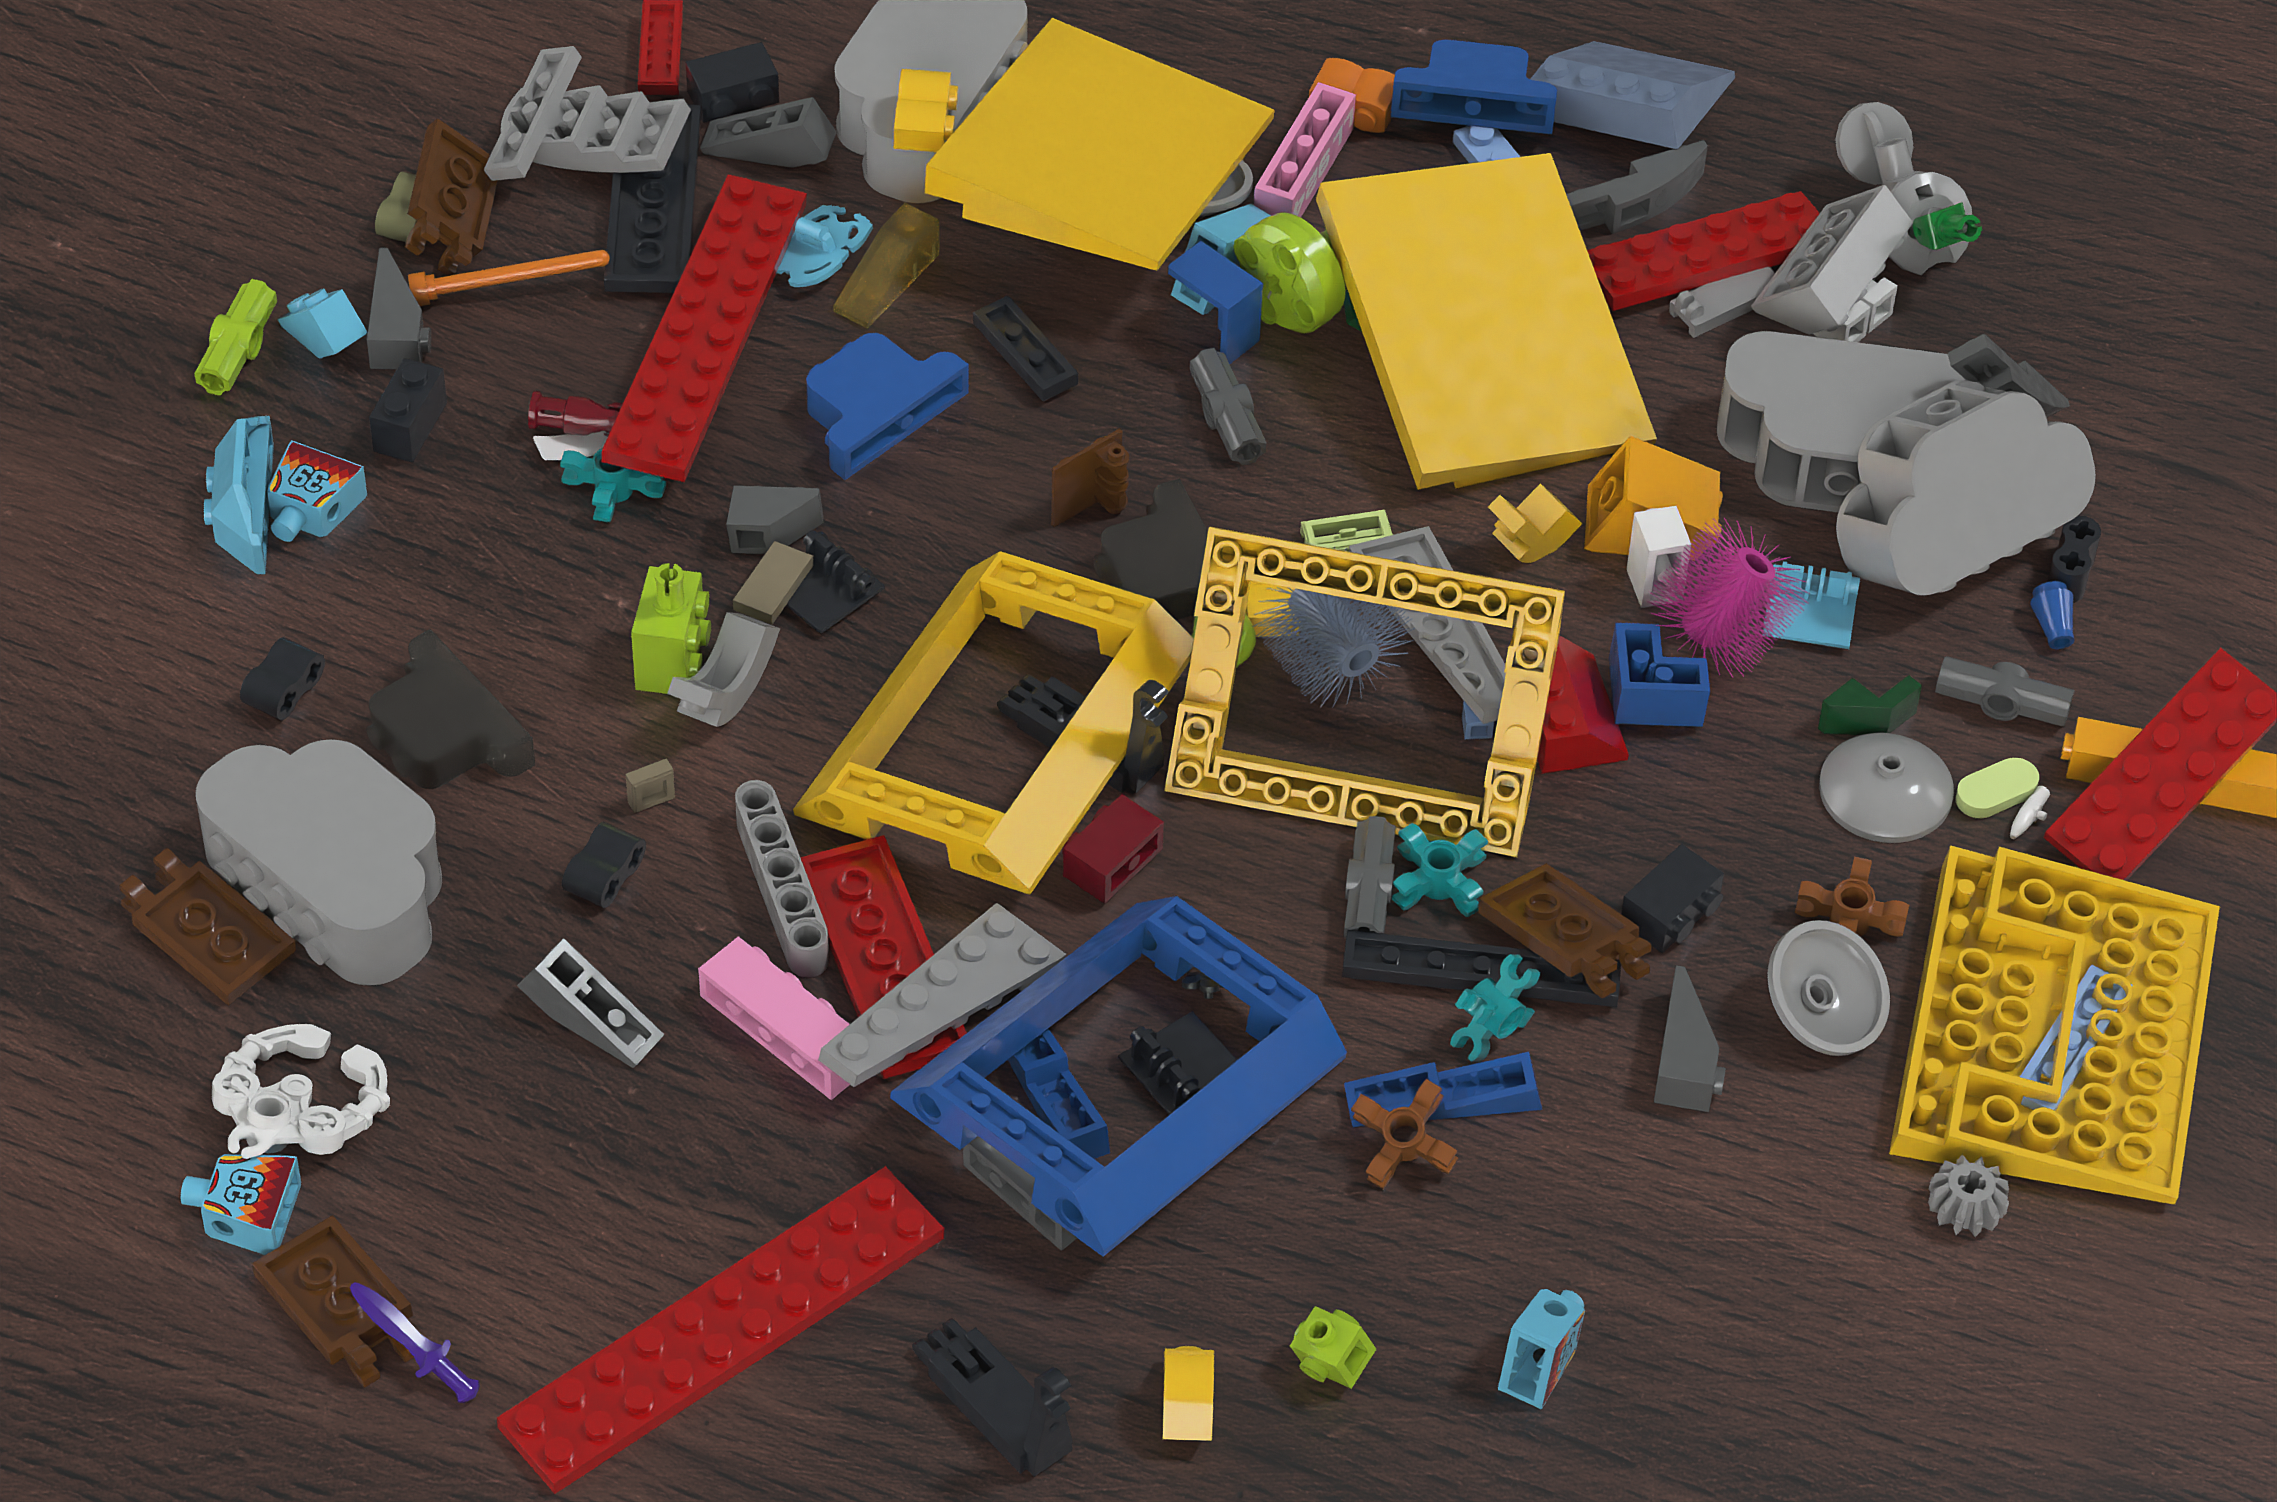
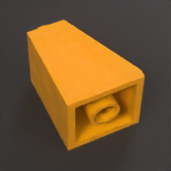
[1584,436,1723,561]

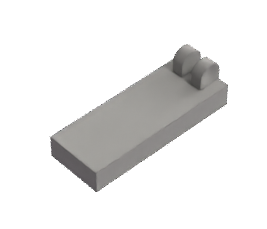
[1669,267,1775,338]

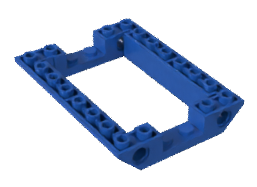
[890,896,1347,1257]

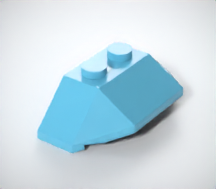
[204,416,274,574]

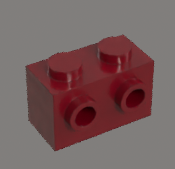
[1062,794,1164,904]

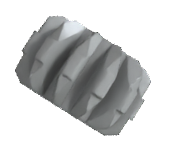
[1928,1154,2009,1238]

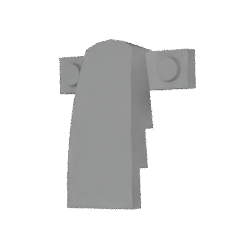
[484,46,691,181]

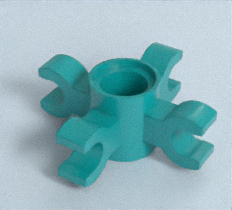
[560,448,666,523]
[1392,823,1488,917]
[1450,954,1540,1062]

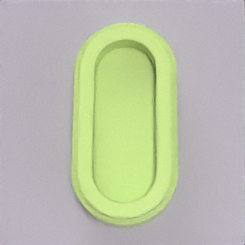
[1955,758,2039,818]

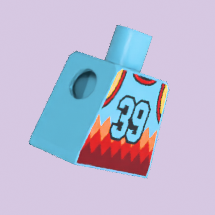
[267,440,367,542]
[181,1154,301,1255]
[1498,1289,1585,1409]

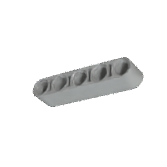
[735,780,829,978]

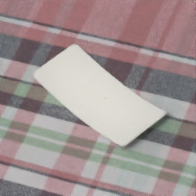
[533,431,609,460]

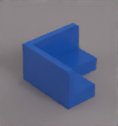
[1168,241,1263,364]

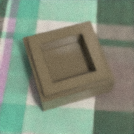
[625,758,675,813]

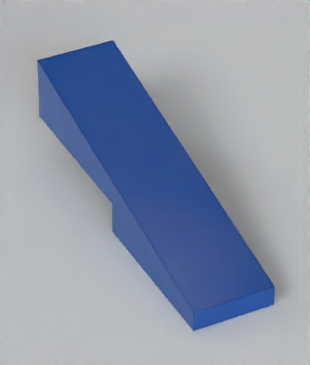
[1008,1029,1110,1159]
[1344,1052,1543,1127]

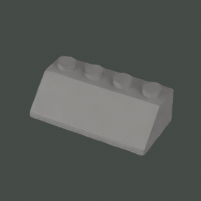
[1751,185,1913,335]

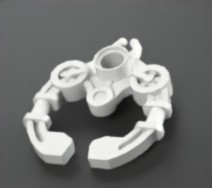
[212,1024,390,1159]

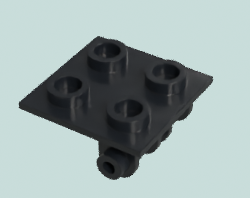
[786,530,885,634]
[1118,1011,1237,1115]

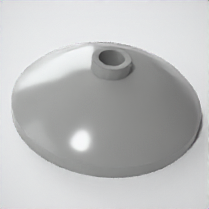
[1819,733,1954,843]
[1768,920,1890,1056]

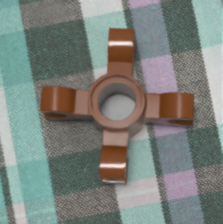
[1795,856,1909,937]
[1351,1079,1458,1190]

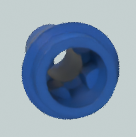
[2030,581,2075,649]

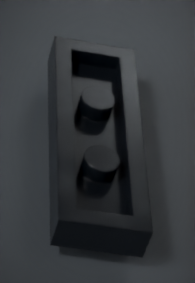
[973,296,1078,401]

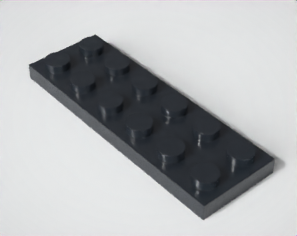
[604,104,701,293]

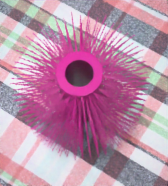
[1647,518,1810,678]

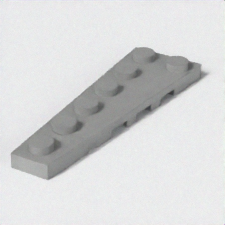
[1349,526,1506,724]
[818,903,1066,1087]

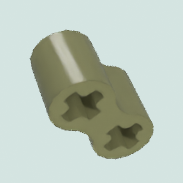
[375,171,417,242]

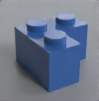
[1609,623,1710,727]

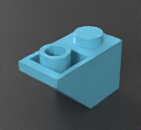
[277,288,368,358]

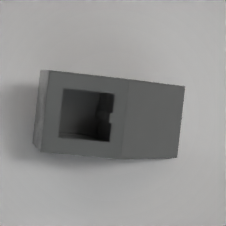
[726,485,824,554]

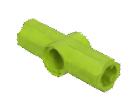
[195,279,277,396]

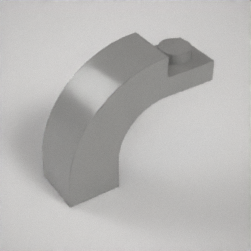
[667,612,780,727]

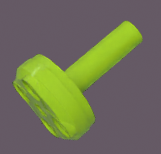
[1234,213,1345,333]

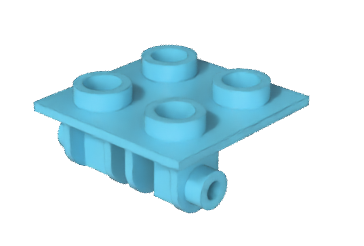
[1762,561,1860,649]

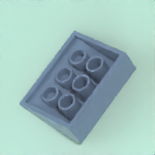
[1530,41,1735,149]

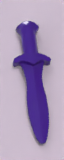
[350,1282,480,1403]

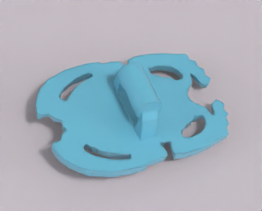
[776,205,873,287]

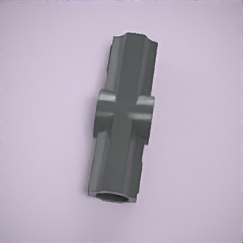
[1190,348,1267,466]
[1935,656,2075,727]
[1344,816,1396,938]

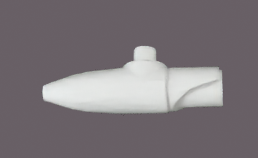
[2010,786,2050,839]

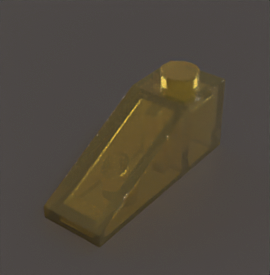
[833,203,939,329]

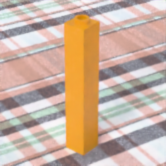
[2060,717,2277,818]

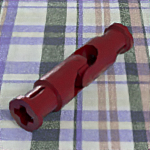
[528,391,623,437]

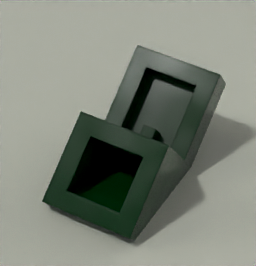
[1818,675,1922,735]

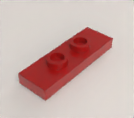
[638,0,683,95]

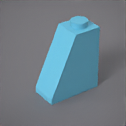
[1171,204,1271,315]

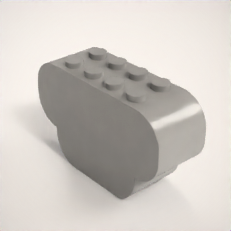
[835,0,1028,203]
[1717,331,1965,512]
[1836,380,2096,595]
[196,739,442,985]

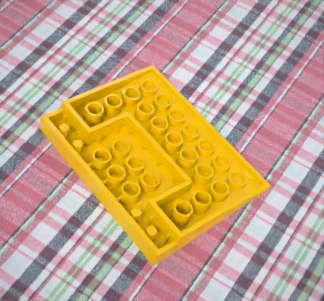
[925,18,1274,271]
[1316,153,1657,490]
[1889,846,2220,1205]

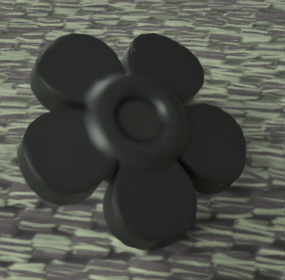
[1182,971,1223,999]

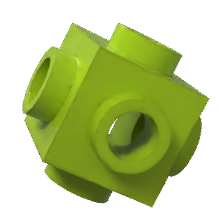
[1290,1306,1376,1389]

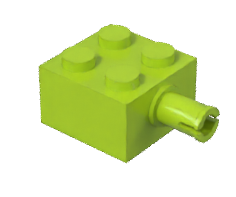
[631,563,711,694]

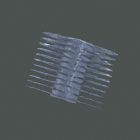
[1253,547,1415,708]

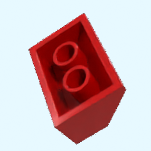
[1537,635,1629,774]

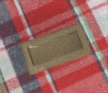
[733,541,813,625]

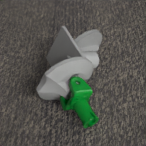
[1835,102,1982,275]

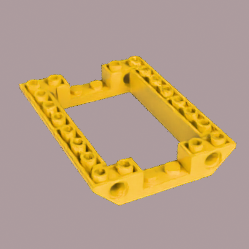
[1164,527,1565,857]
[793,551,1194,895]

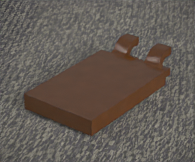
[405,118,498,276]
[119,848,296,1006]
[1478,863,1651,999]
[251,1215,417,1388]

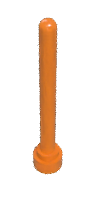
[408,250,610,306]

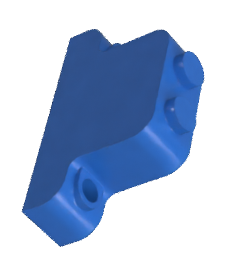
[1390,40,1557,134]
[806,333,969,480]

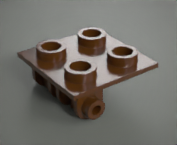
[1051,428,1129,527]

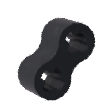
[2047,515,2101,603]
[240,637,325,720]
[562,821,646,908]

